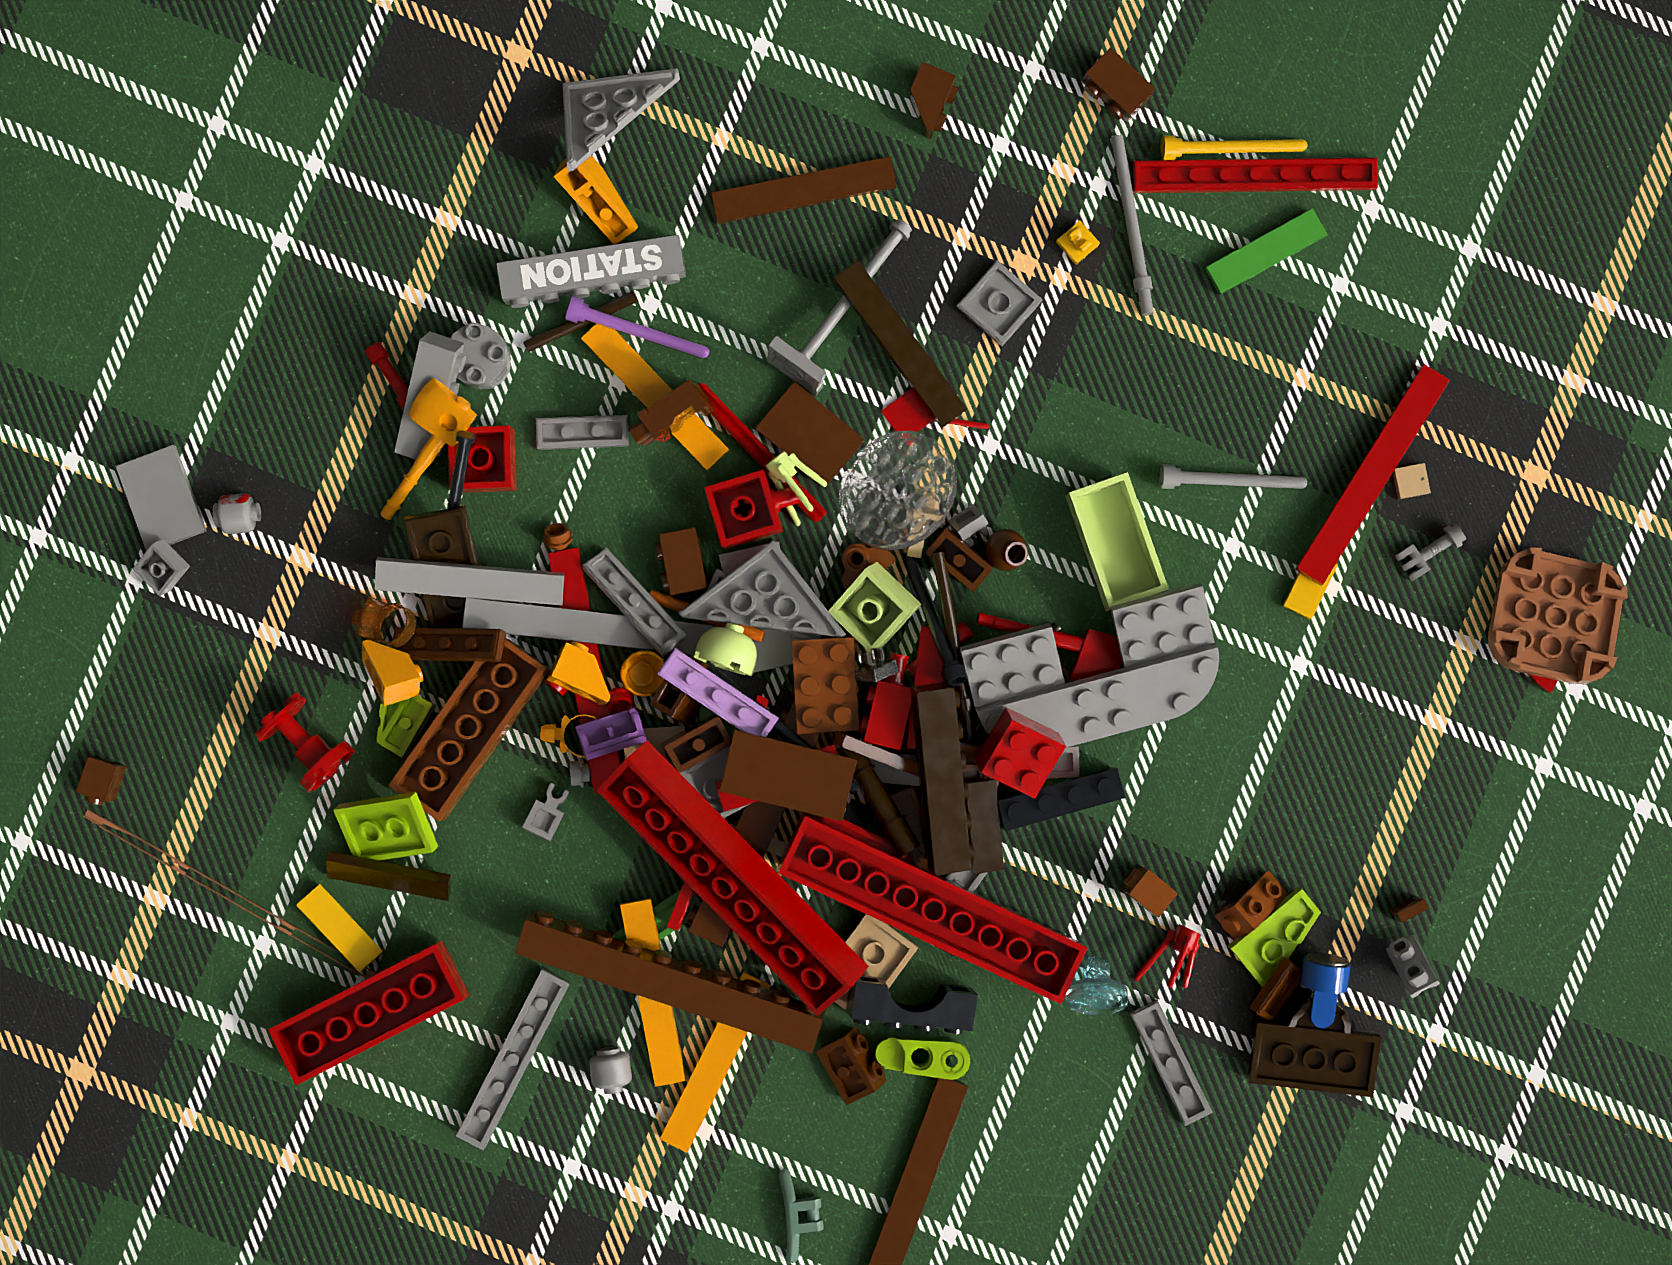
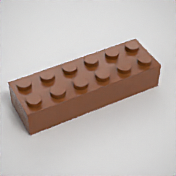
[388,637,551,821]

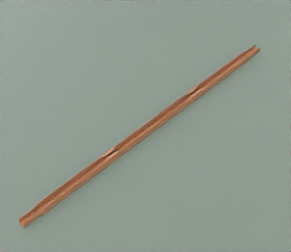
[83,809,377,979]

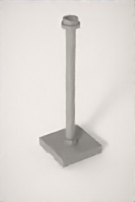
[767,219,912,397]

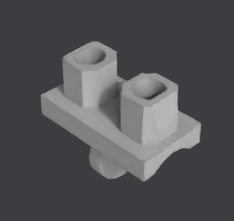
[1386,935,1440,998]

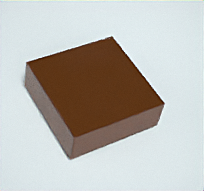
[1389,896,1429,922]

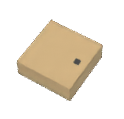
[1393,463,1431,500]

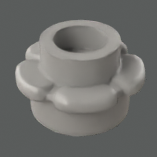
[570,758,590,788]

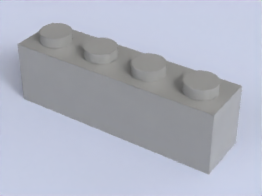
[394,331,466,460]

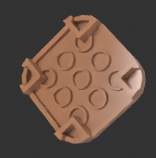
[1488,547,1628,685]

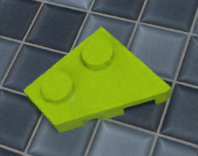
[377,695,437,759]

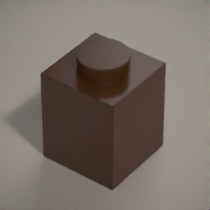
[76,756,127,805]

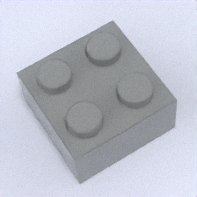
[133,539,190,596]

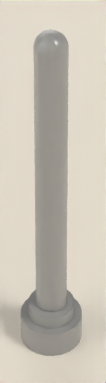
[1159,464,1307,489]

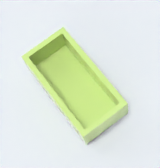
[1065,472,1169,611]

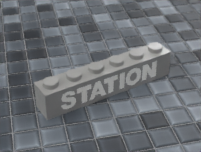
[497,235,686,308]

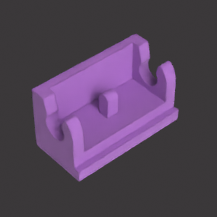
[575,708,647,760]

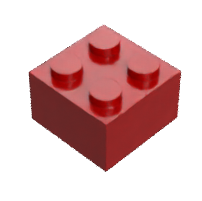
[448,425,517,493]
[975,707,1066,799]

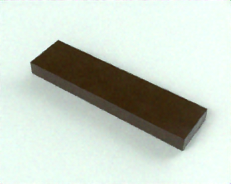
[326,852,451,901]

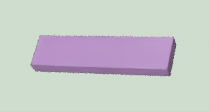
[658,648,779,737]

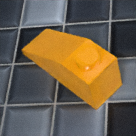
[554,155,638,245]

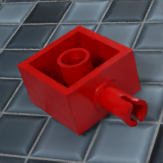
[704,470,805,549]
[859,652,911,750]

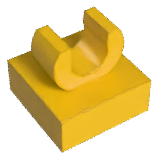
[1056,221,1100,265]

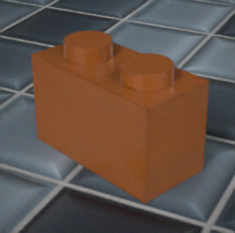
[1121,866,1178,918]

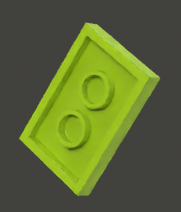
[333,792,438,860]

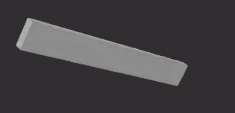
[463,598,713,655]

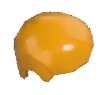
[621,650,665,697]

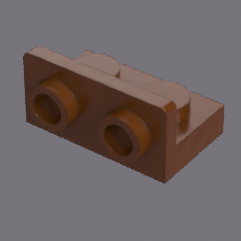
[816,1027,886,1106]

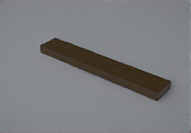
[832,260,967,428]

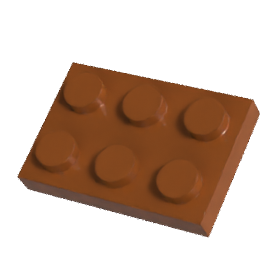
[792,637,859,734]

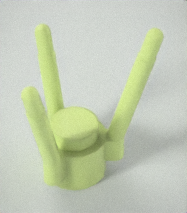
[765,451,827,526]

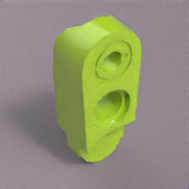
[875,1035,970,1080]

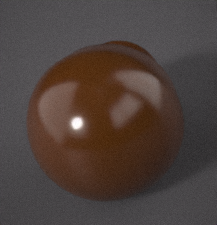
[985,529,1028,571]

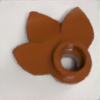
[842,543,896,590]

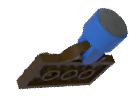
[1247,953,1382,1097]

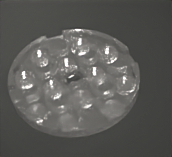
[839,431,957,550]

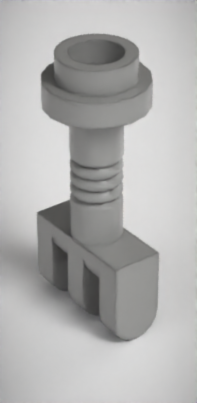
[1395,524,1466,581]

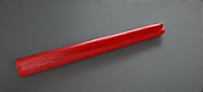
[699,382,826,523]

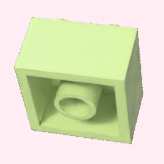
[828,562,922,654]

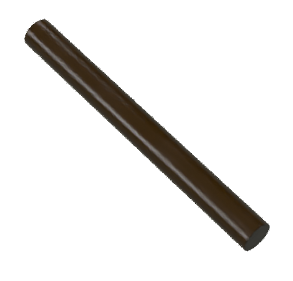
[523,291,639,353]

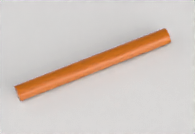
[649,590,766,642]

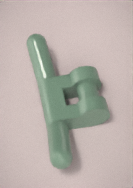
[778,1169,824,1263]

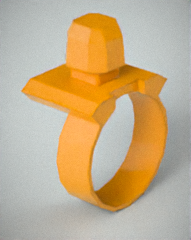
[540,714,597,757]

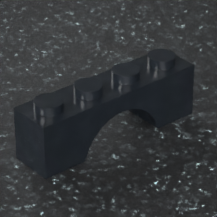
[997,767,1126,831]
[846,975,978,1034]

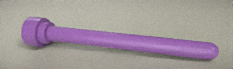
[565,296,709,358]

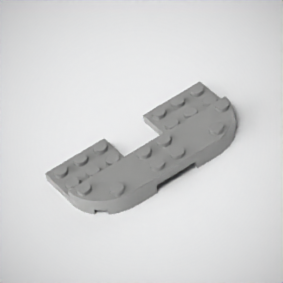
[959,583,1219,748]

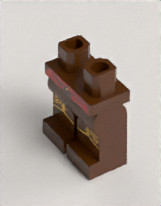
[628,380,716,447]

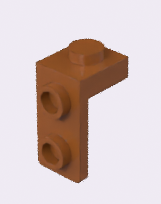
[1214,871,1288,940]

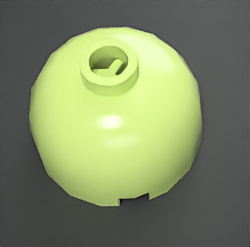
[693,623,757,676]

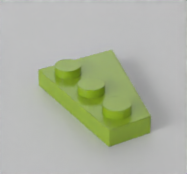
[1228,887,1321,988]

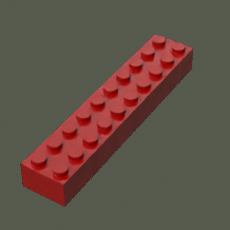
[597,740,869,1016]
[776,813,1088,1004]

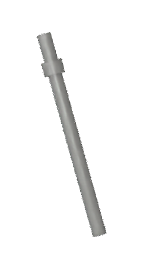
[1111,135,1154,316]

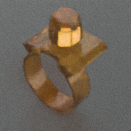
[351,597,416,648]

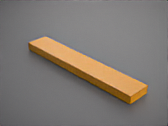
[581,323,730,471]
[620,898,686,1087]
[660,971,771,1153]

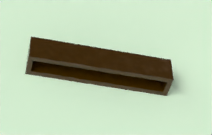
[910,682,975,876]

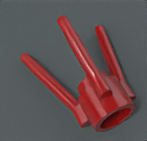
[1134,924,1201,988]

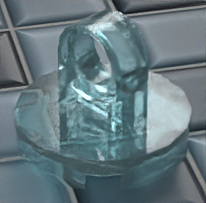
[1066,956,1128,1015]

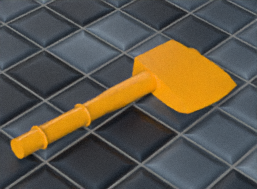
[381,378,477,520]

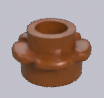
[543,523,573,550]

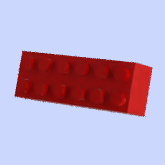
[268,940,470,1086]

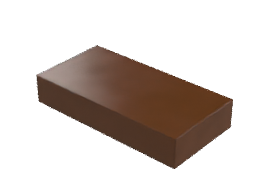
[1249,957,1302,1021]

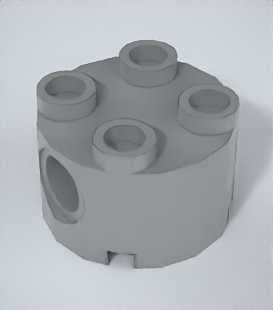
[451,323,511,390]

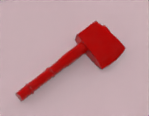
[976,612,1122,682]

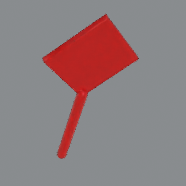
[881,388,989,442]

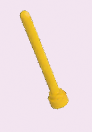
[1160,135,1308,160]

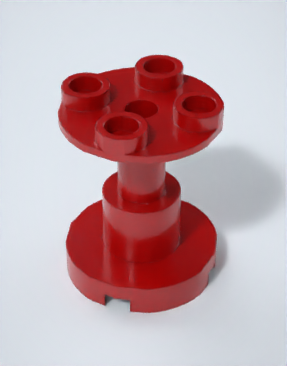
[255,692,355,793]

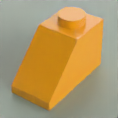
[362,640,423,706]
[547,641,610,706]

